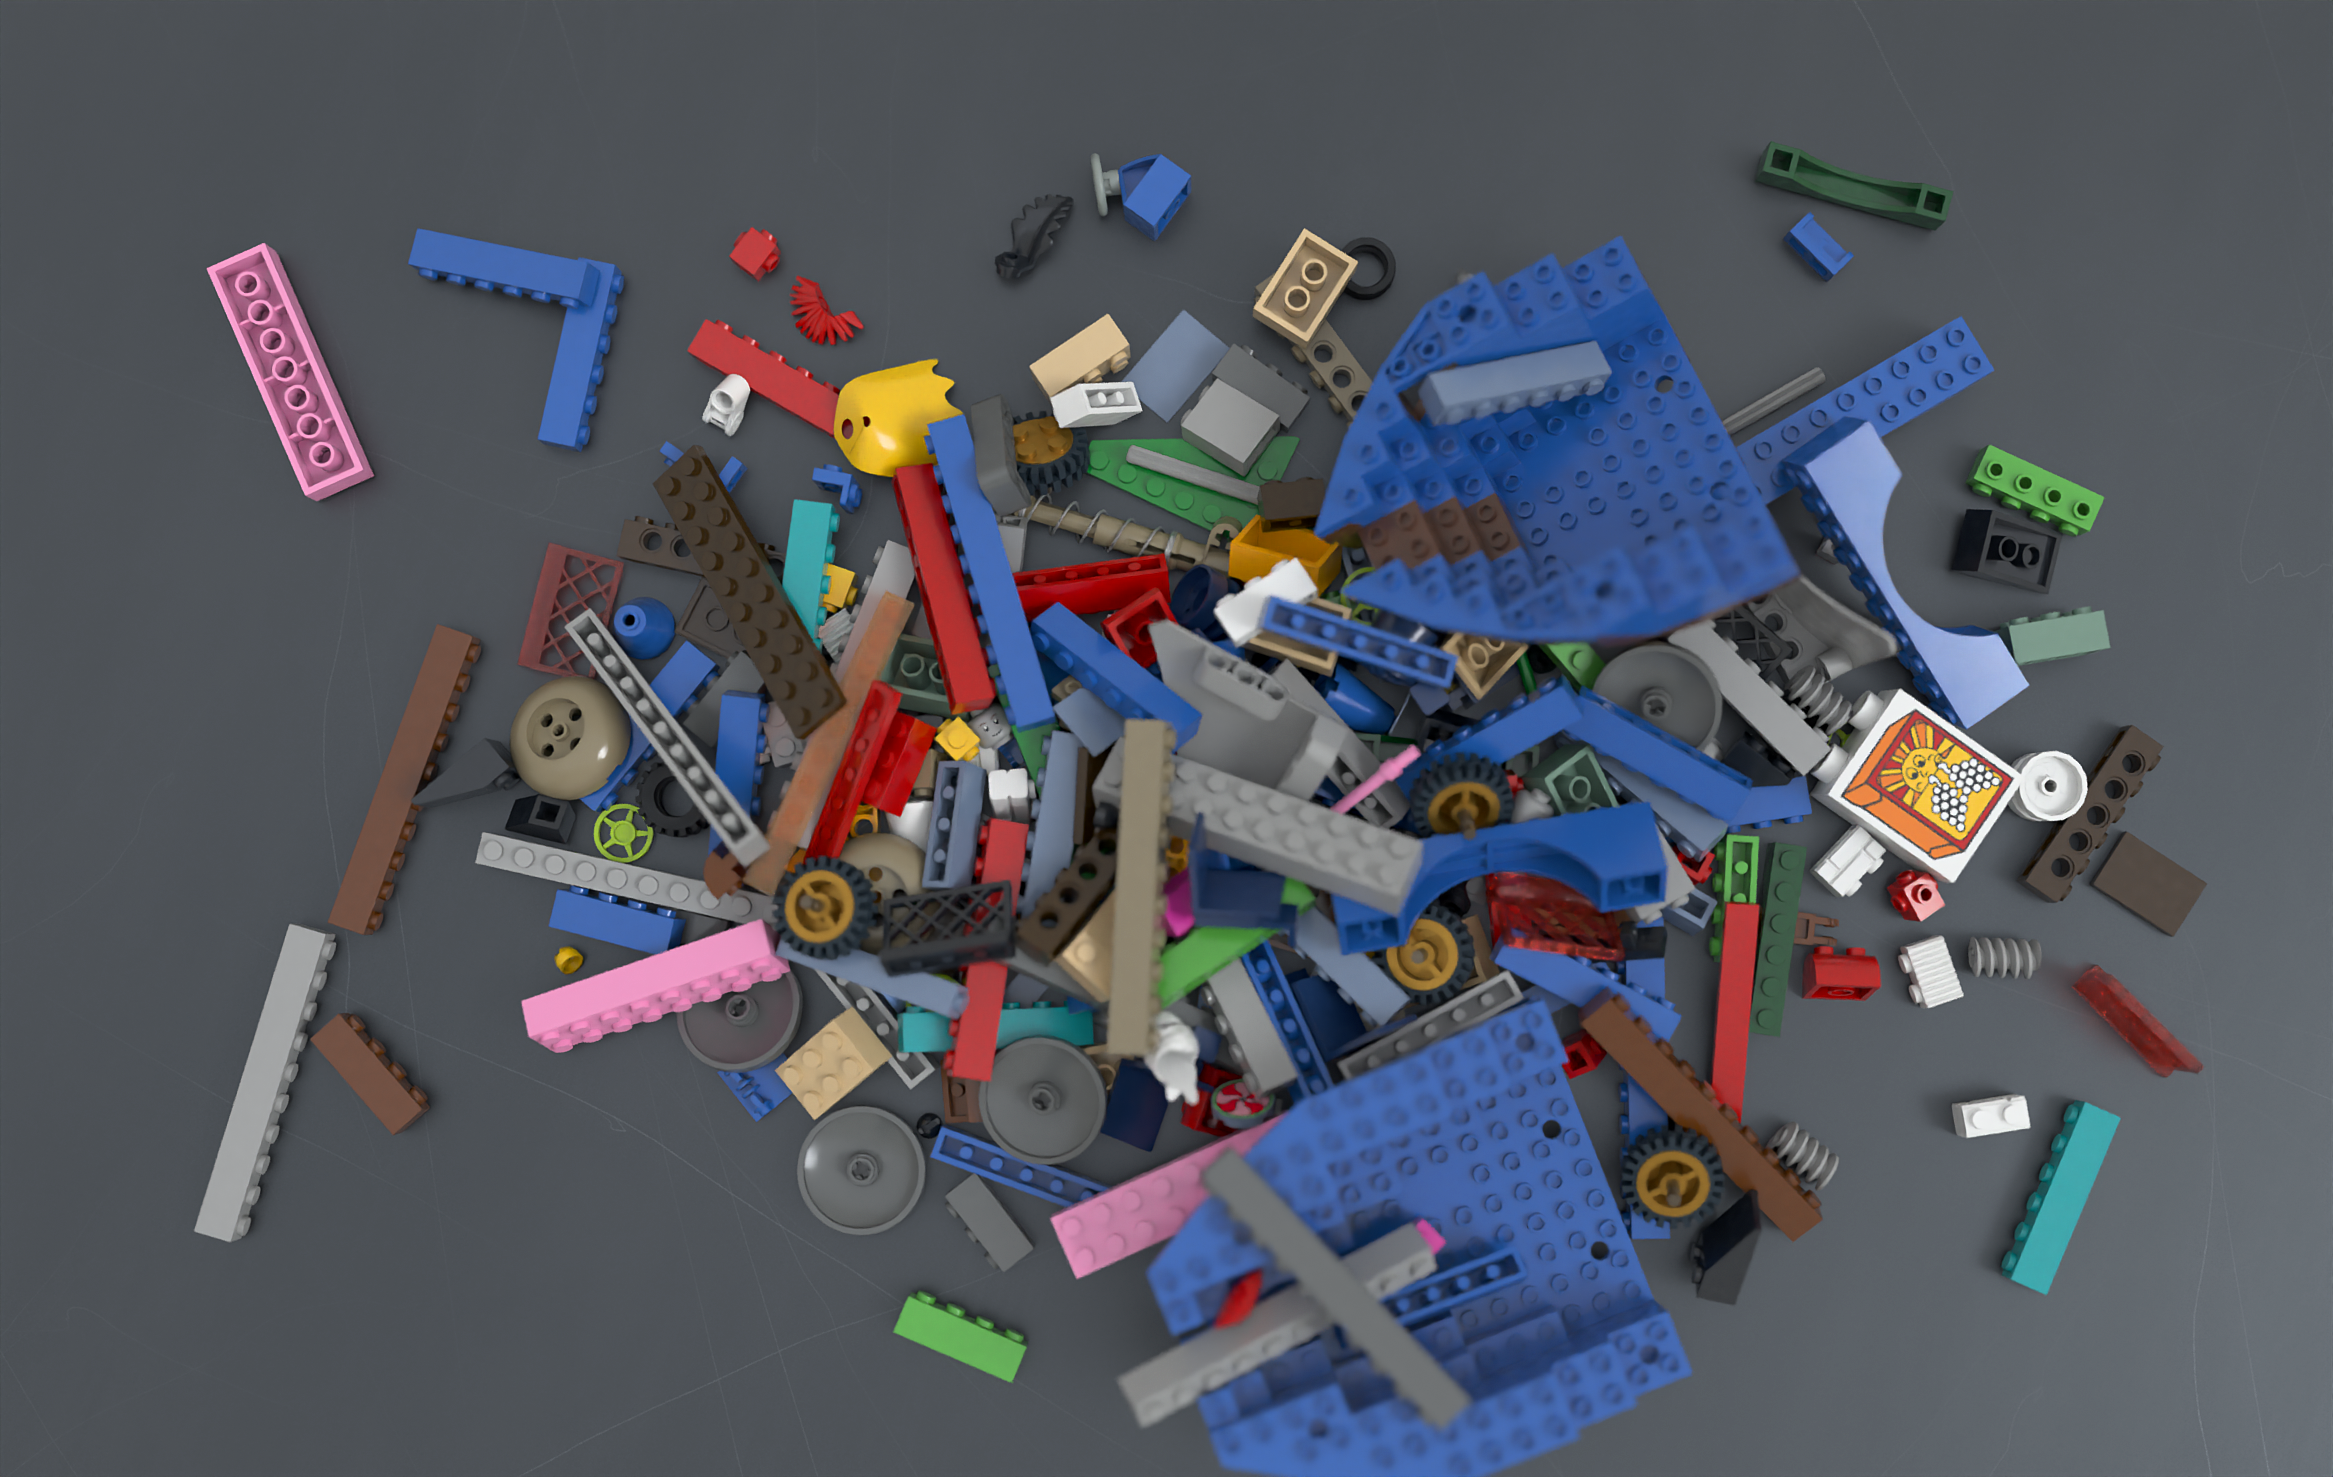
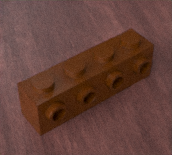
[310,1013,431,1135]

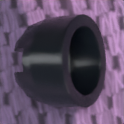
[1093,801,1118,829]
[917,1113,943,1139]

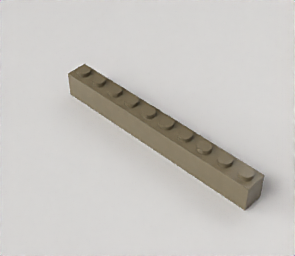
[1107,719,1176,1056]

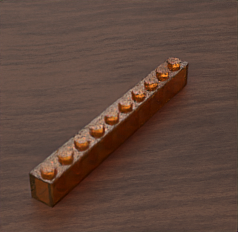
[743,590,915,897]

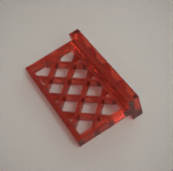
[517,542,624,679]
[1485,872,1625,962]
[2072,965,2204,1078]

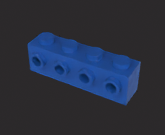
[549,885,686,955]

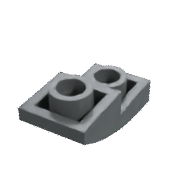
[664,906,731,944]

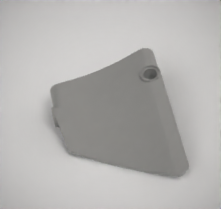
[1743,577,1897,692]

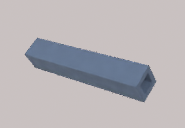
[775,939,969,1019]

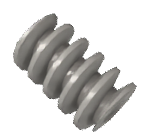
[1784,665,1853,736]
[1968,937,2042,979]
[1766,1121,1839,1191]

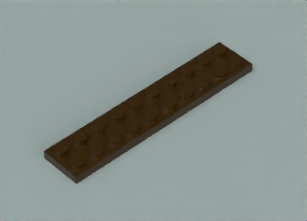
[653,445,848,740]

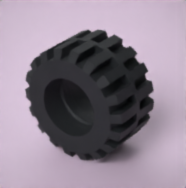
[635,760,711,838]

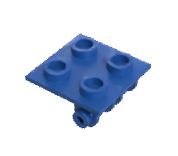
[717,1053,792,1122]

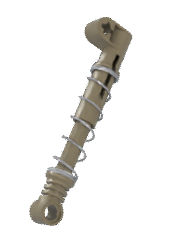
[992,493,1243,579]

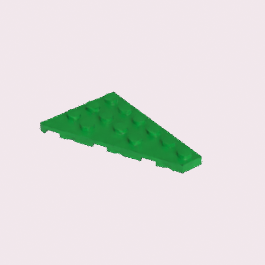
[1086,436,1300,540]

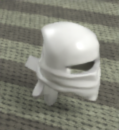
[1144,1012,1199,1104]

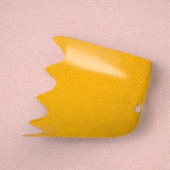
[834,359,963,477]

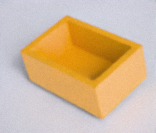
[1228,514,1343,598]

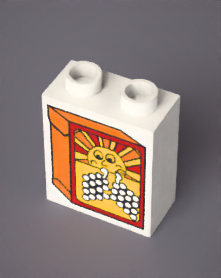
[1810,689,2025,883]

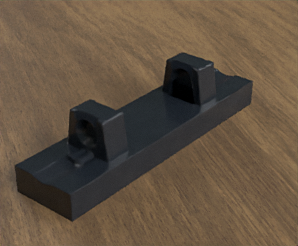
[1540,921,1668,963]

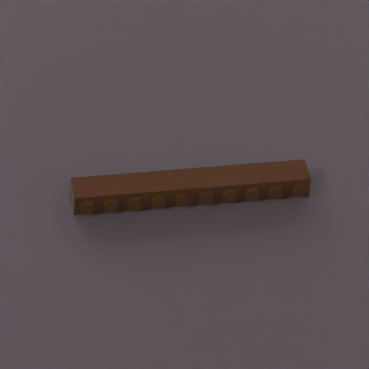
[328,624,481,935]
[1578,986,1823,1242]

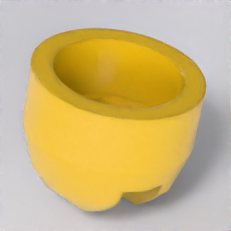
[555,946,583,974]

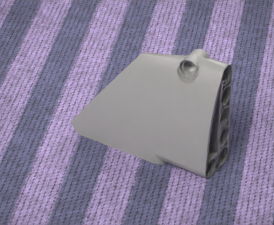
[1149,620,1349,802]

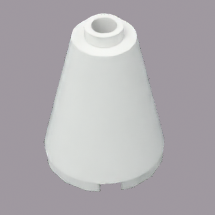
[884,794,934,853]

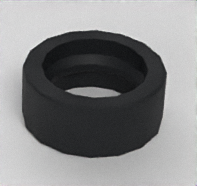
[1342,237,1396,300]

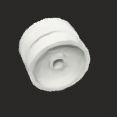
[2008,751,2088,822]

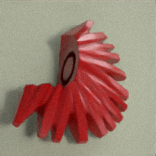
[790,276,864,345]
[1215,1269,1264,1328]

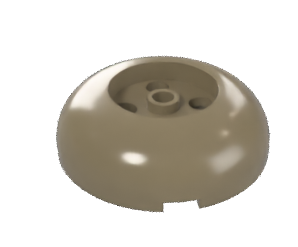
[509,676,631,800]
[838,833,942,956]

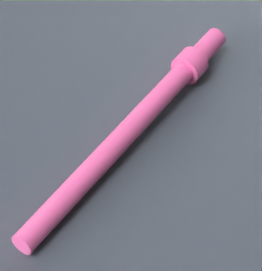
[1329,745,1420,814]

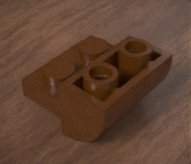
[704,825,766,900]
[940,1054,997,1123]

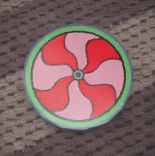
[1211,1079,1276,1129]

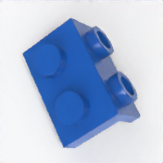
[812,464,863,514]

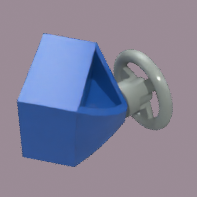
[1090,153,1191,242]

